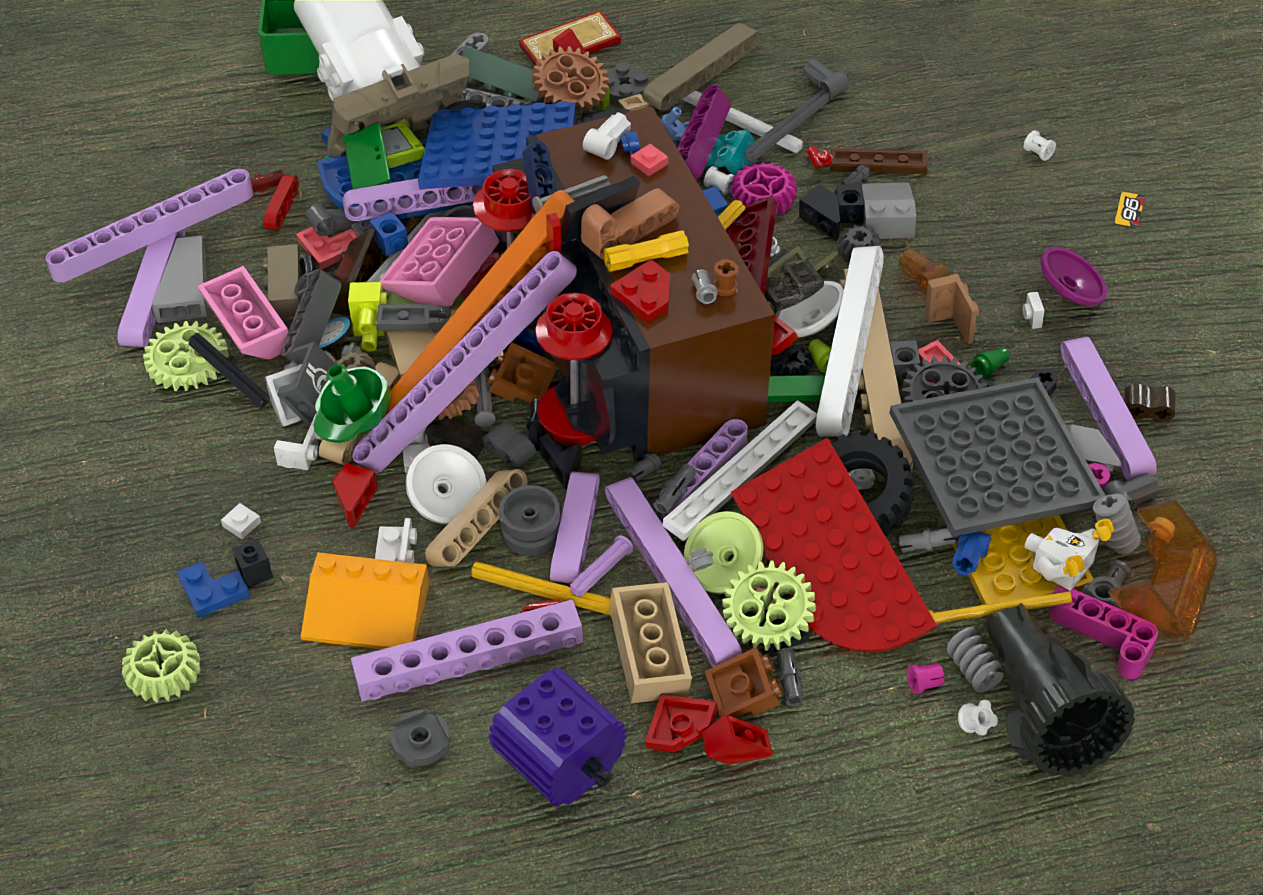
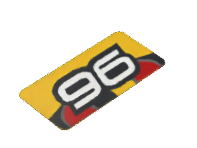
[1115,192,1145,227]

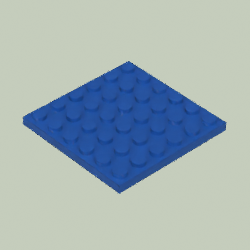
[418,101,576,189]

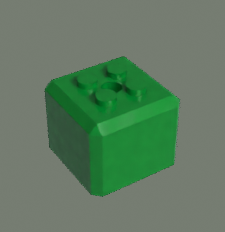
[258,0,319,75]

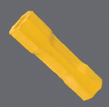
[604,230,689,272]

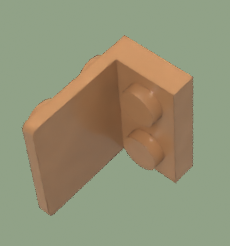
[925,274,979,345]

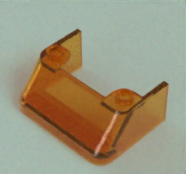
[1108,501,1217,637]

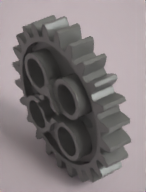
[901,355,987,403]

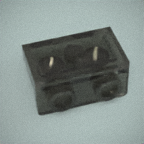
[426,416,489,458]

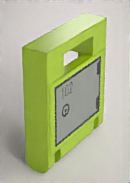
[378,122,425,168]

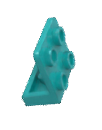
[703,129,757,176]

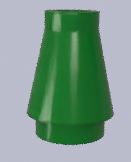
[971,347,1009,378]

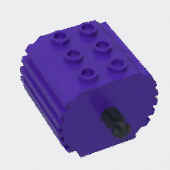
[489,667,627,807]

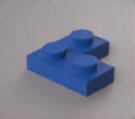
[177,561,250,618]

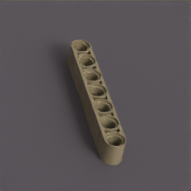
[642,22,761,111]

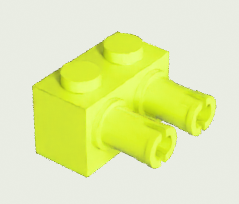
[348,282,388,352]

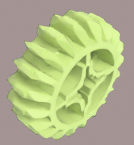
[122,629,201,703]

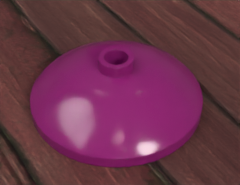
[1040,247,1108,306]

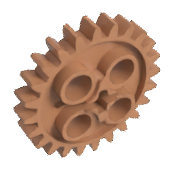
[532,46,609,114]

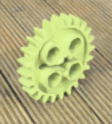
[143,321,229,391]
[722,561,816,651]

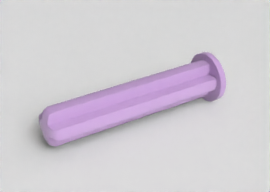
[570,535,633,597]

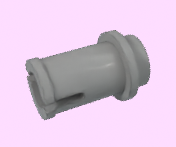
[692,269,718,304]

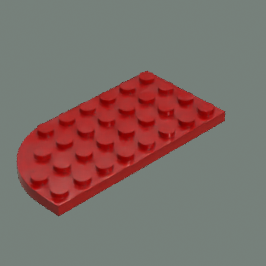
[731,438,938,653]

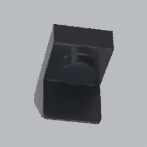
[539,434,581,490]

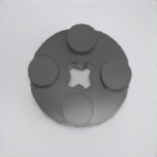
[606,62,648,103]
[390,710,450,768]

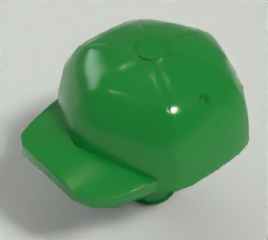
[313,364,391,443]

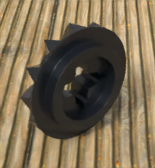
[771,344,813,376]

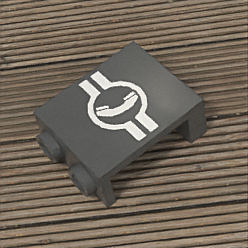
[277,342,334,428]

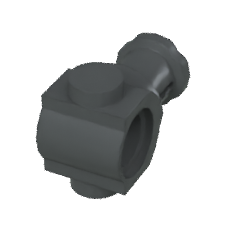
[1082,560,1131,609]

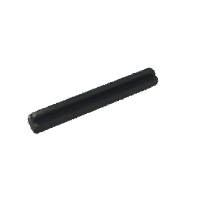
[188,333,270,408]

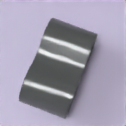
[482,422,536,470]

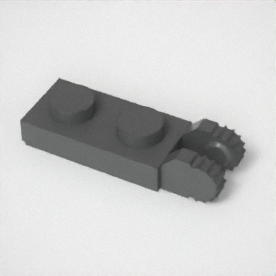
[376,304,451,333]

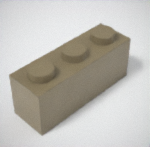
[263,244,301,318]

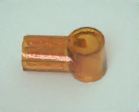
[899,248,950,293]

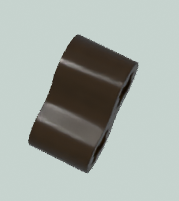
[1124,384,1176,422]

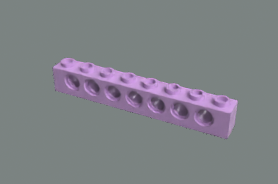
[351,600,583,701]

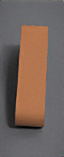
[581,188,680,259]

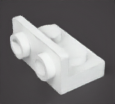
[375,518,417,563]

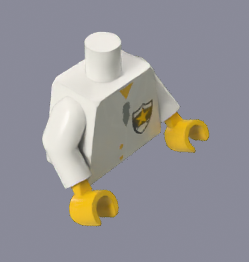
[1025,519,1114,591]

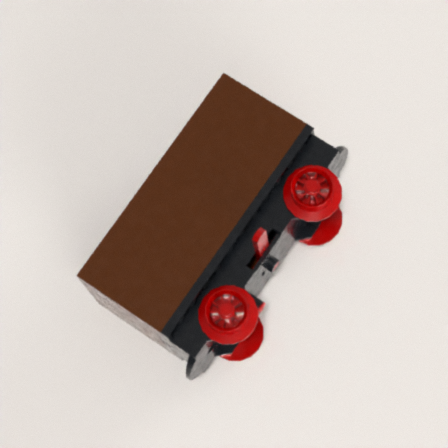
[473,106,775,462]

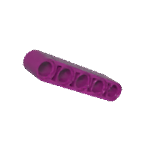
[677,85,731,180]

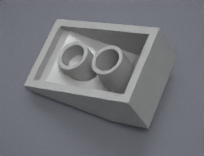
[862,183,916,239]

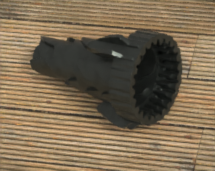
[985,603,1135,776]

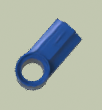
[952,532,991,576]

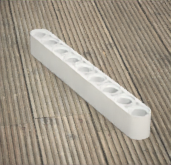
[816,246,884,437]

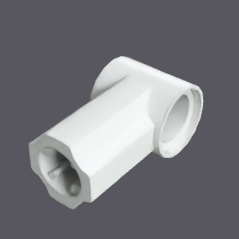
[583,112,631,160]

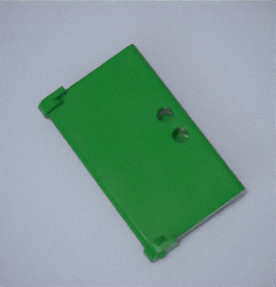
[342,122,391,189]

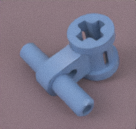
[661,107,689,148]

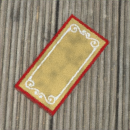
[519,10,621,66]

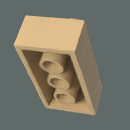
[609,582,692,703]

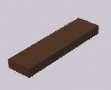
[830,149,928,174]

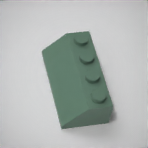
[462,46,545,103]

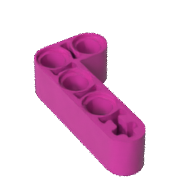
[1049,587,1158,679]

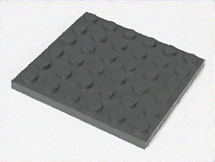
[889,377,1106,537]

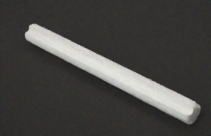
[682,90,803,153]

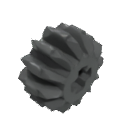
[838,224,880,262]

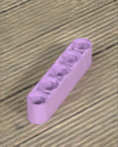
[659,419,747,519]
[550,471,600,584]

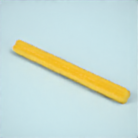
[471,562,611,615]

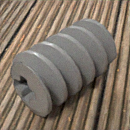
[1093,494,1141,554]
[947,627,1004,693]

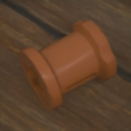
[713,259,739,296]

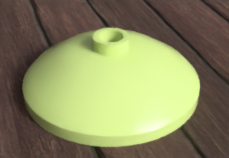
[684,511,763,594]

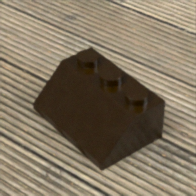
[332,228,381,316]

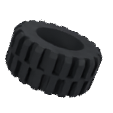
[830,431,914,536]

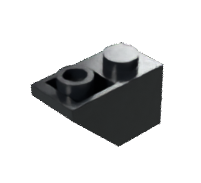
[799,184,840,241]

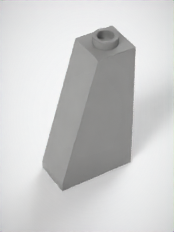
[152,235,208,323]

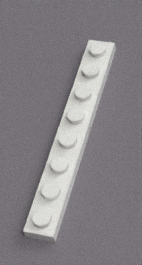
[662,400,817,541]

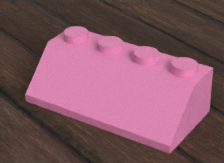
[198,266,288,360]

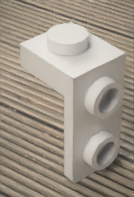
[274,414,323,470]

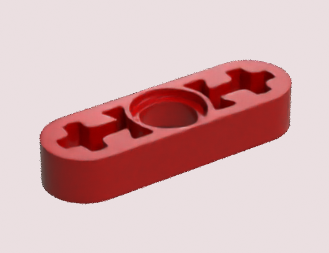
[264,174,299,231]

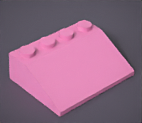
[379,217,500,307]

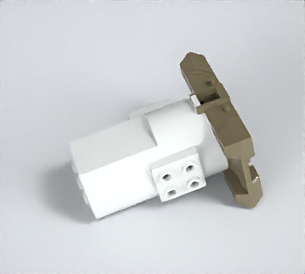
[294,0,469,158]

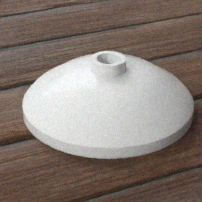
[775,281,844,338]
[406,444,486,525]

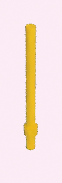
[929,591,1072,624]

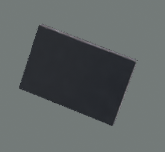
[561,176,640,243]

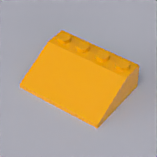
[301,552,430,649]

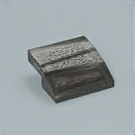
[765,259,824,311]

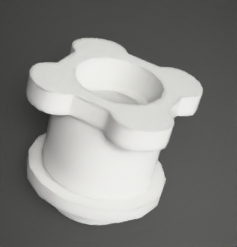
[958,700,998,735]

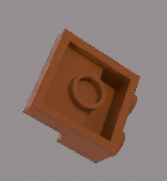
[487,342,558,403]
[705,647,783,718]

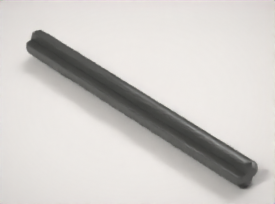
[744,90,830,162]

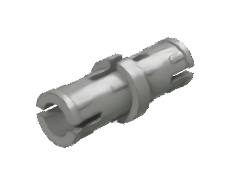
[899,528,958,553]

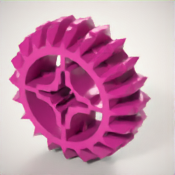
[731,162,797,217]

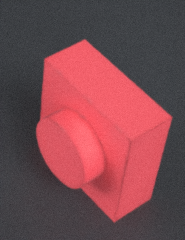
[631,144,668,176]

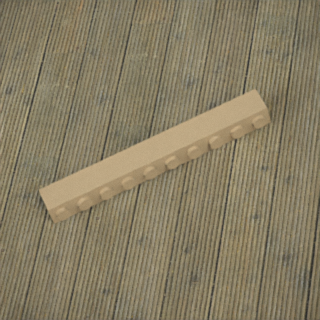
[839,269,913,482]

